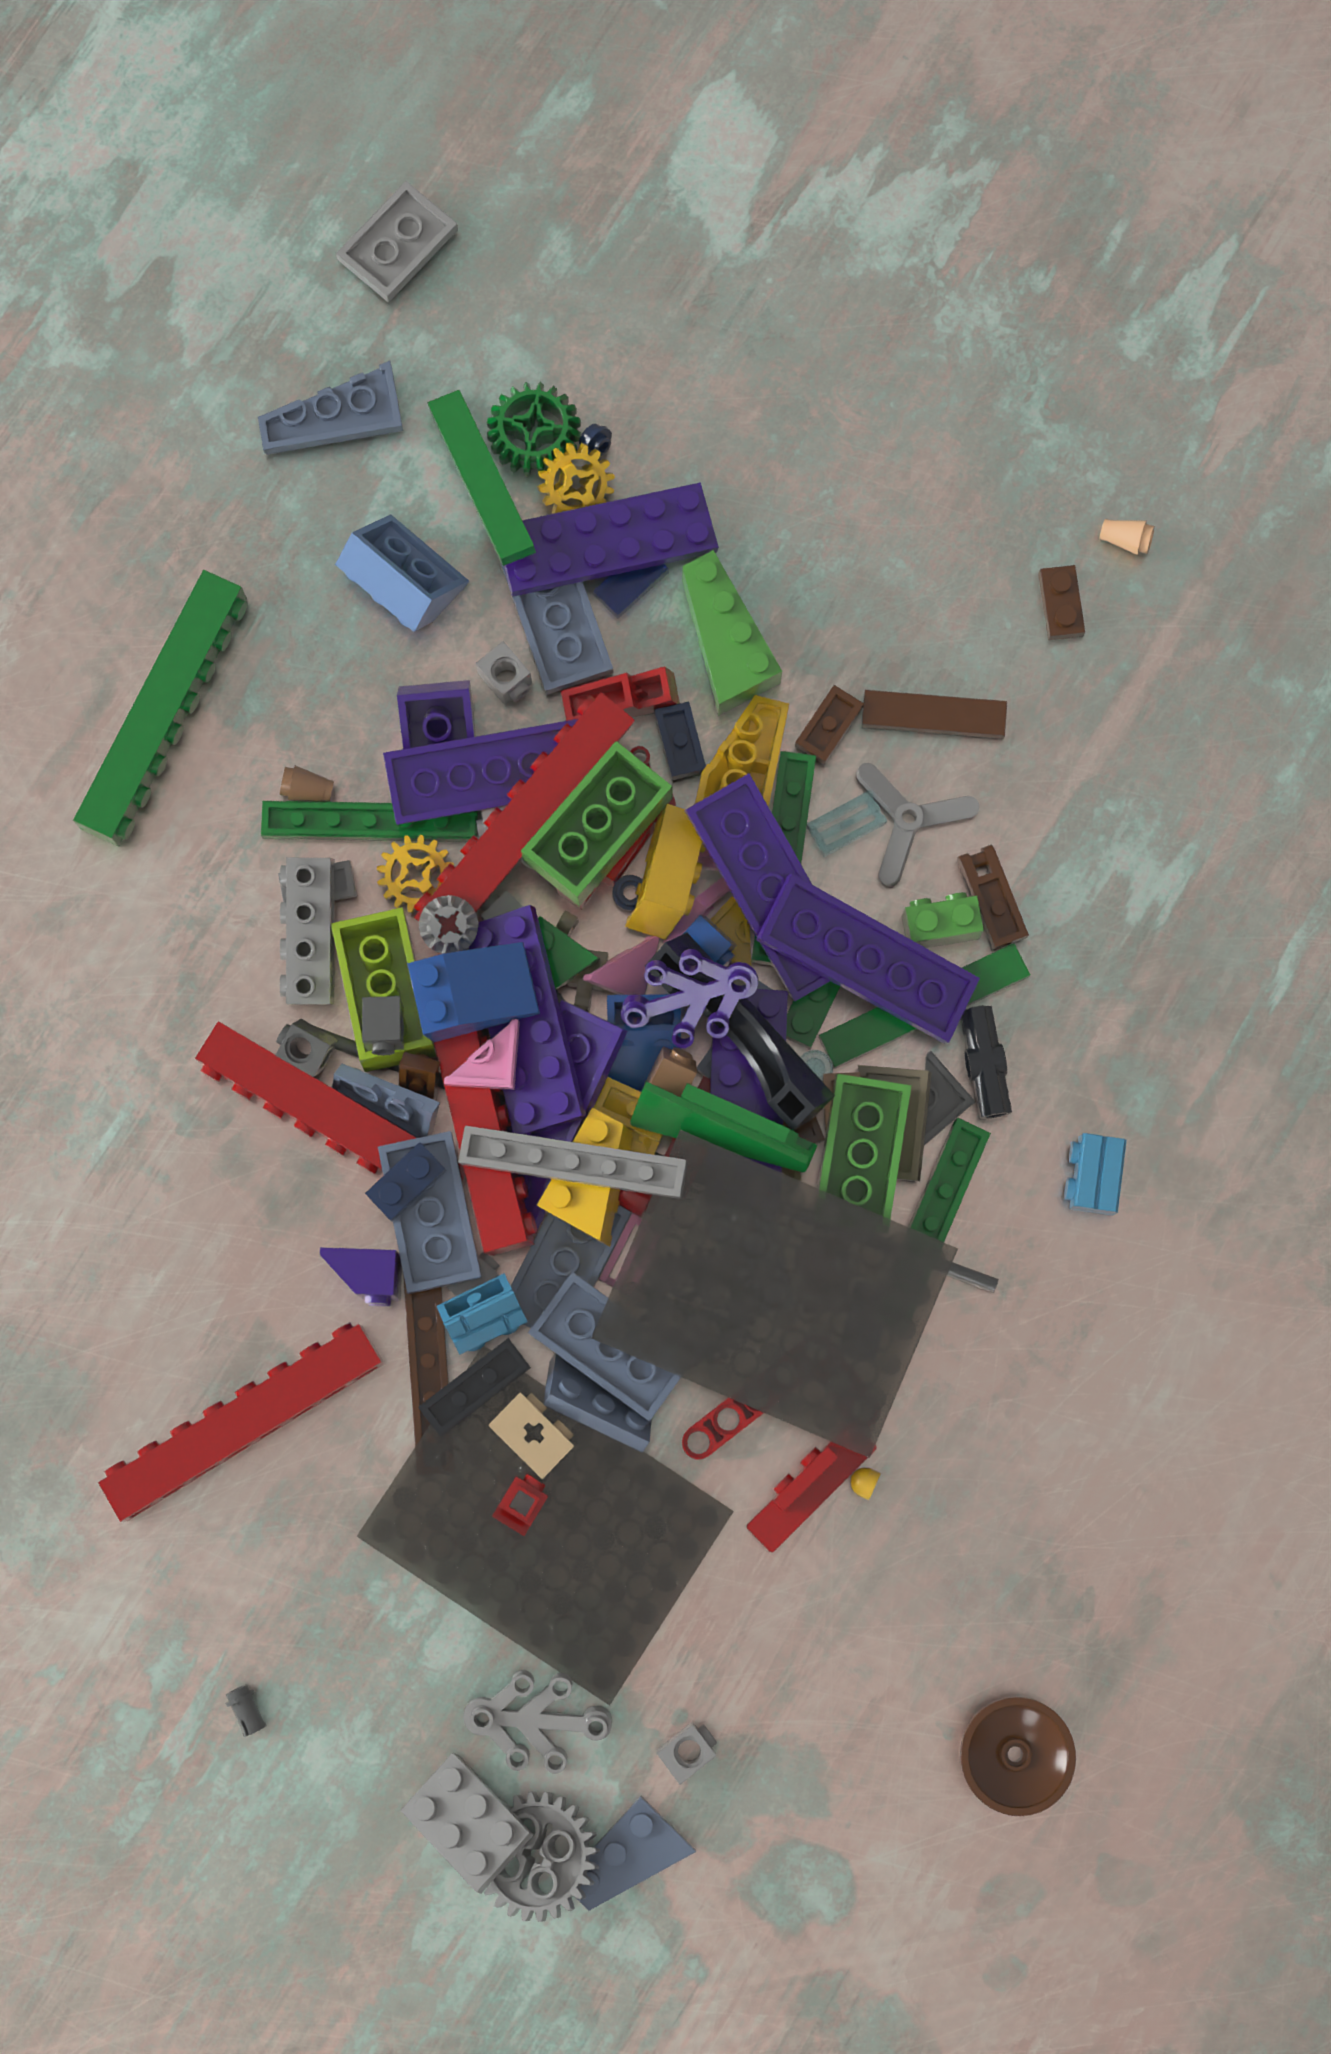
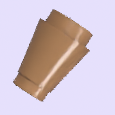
[279,765,334,802]

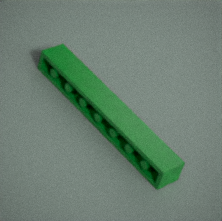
[73,569,248,847]

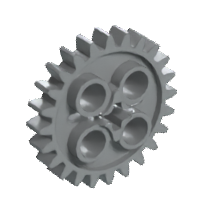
[484,1791,600,1922]

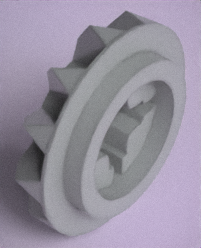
[419,895,478,954]

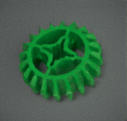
[487,381,581,478]

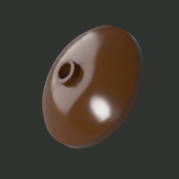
[960,1697,1076,1816]

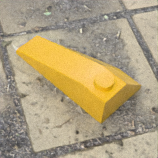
[694,695,789,807]

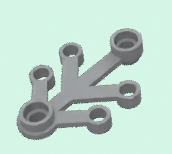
[463,1670,612,1774]

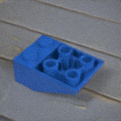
[607,994,681,1092]

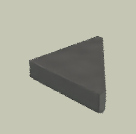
[924,1051,975,1146]

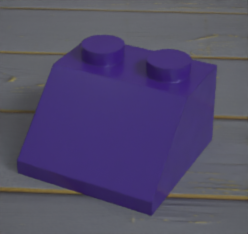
[320,1247,402,1307]

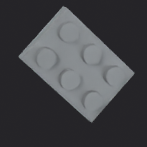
[336,181,458,303]
[400,1753,534,1894]

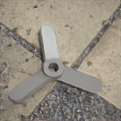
[856,763,979,886]

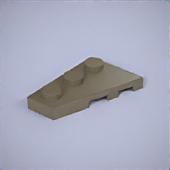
[858,1065,932,1182]

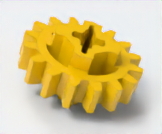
[537,443,615,514]
[376,835,454,914]

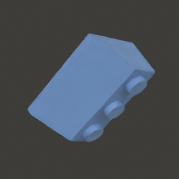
[335,514,469,632]

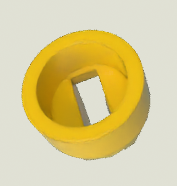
[850,1467,881,1501]

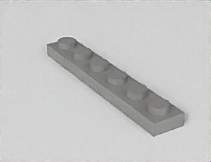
[458,1126,688,1199]

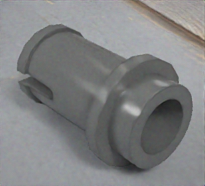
[225,1684,267,1737]

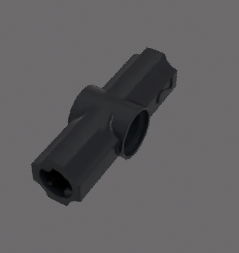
[960,1005,1012,1119]

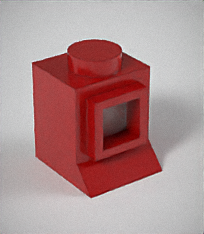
[492,1474,549,1536]

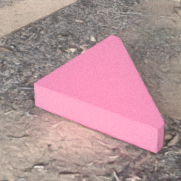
[663,877,730,943]
[583,936,660,995]
[444,1019,520,1090]

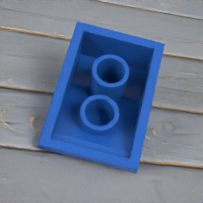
[407,942,540,1042]

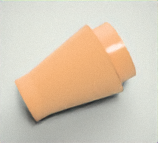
[1100,519,1155,555]

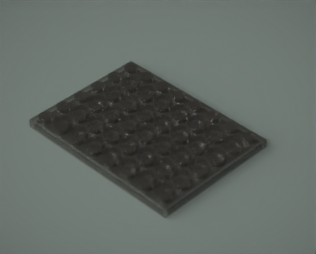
[592,1130,958,1458]
[357,1346,734,1706]

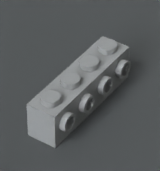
[280,857,335,1005]

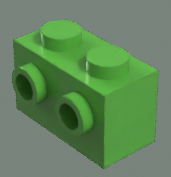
[901,892,984,948]

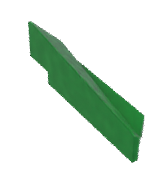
[630,1081,818,1172]

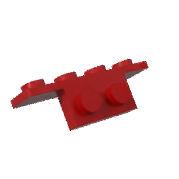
[747,1422,877,1552]

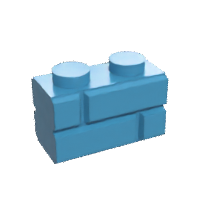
[1064,1133,1127,1216]
[437,1273,527,1355]

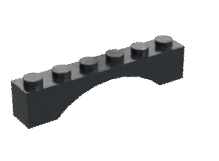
[645,932,835,1131]

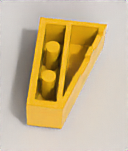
[625,804,706,940]
[537,1108,633,1247]

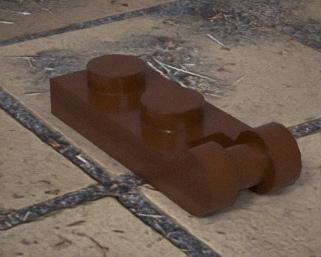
[957,844,1029,950]

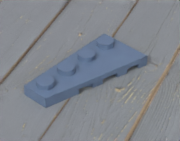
[258,361,403,455]

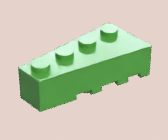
[682,550,782,716]

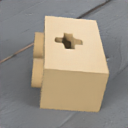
[488,1392,574,1479]

